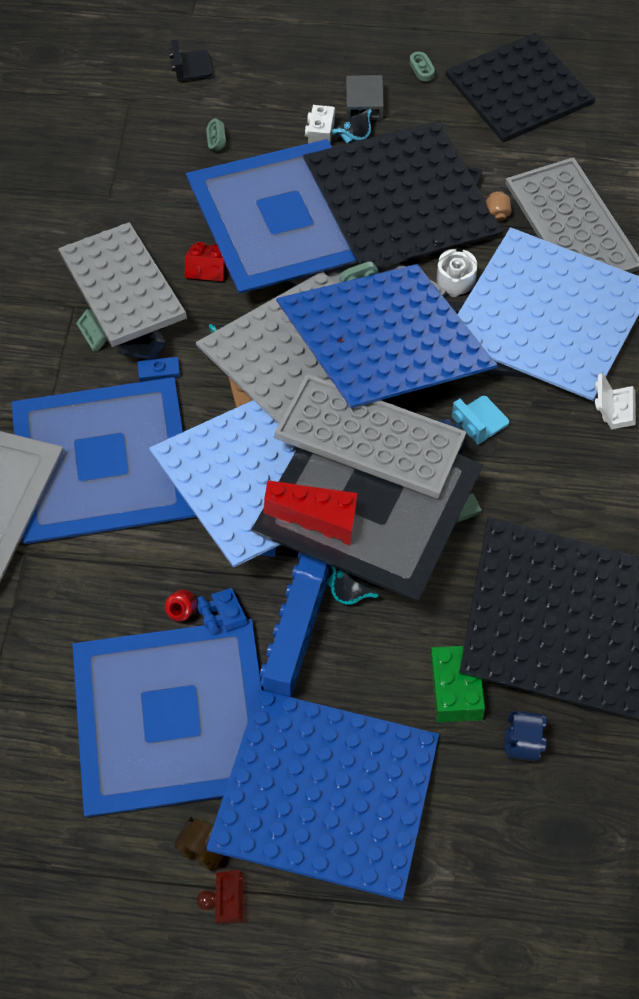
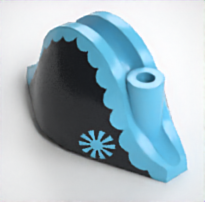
[331,109,371,144]

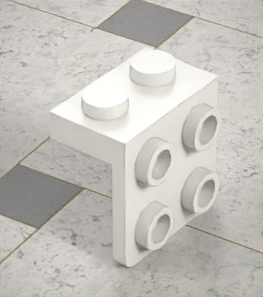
[595,373,636,429]

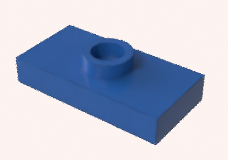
[137,357,180,382]

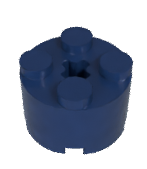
[505,711,547,761]

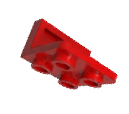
[185,242,225,281]

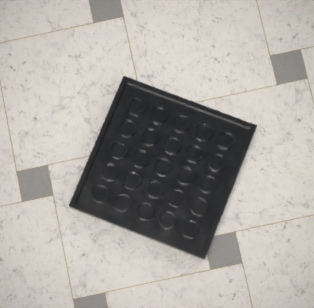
[446,33,595,143]

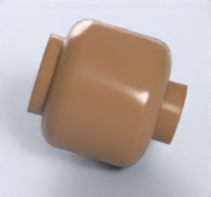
[486,192,512,222]

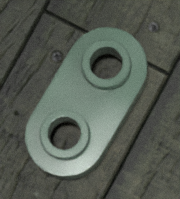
[410,52,435,81]
[206,118,226,152]
[339,262,379,282]

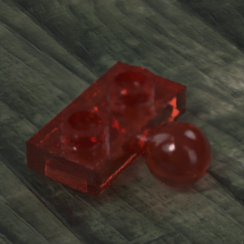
[197,870,243,925]

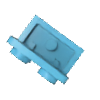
[452,396,509,444]

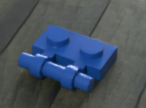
[197,588,247,634]

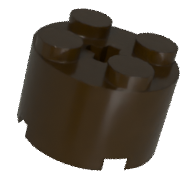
[174,817,224,872]

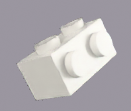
[305,105,335,144]

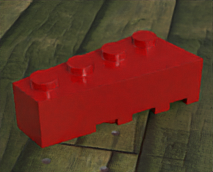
[264,480,357,546]

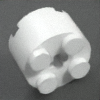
[436,249,477,297]

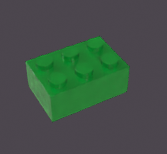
[430,646,485,723]

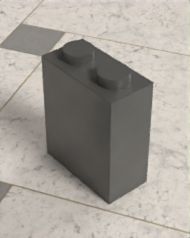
[346,75,383,120]

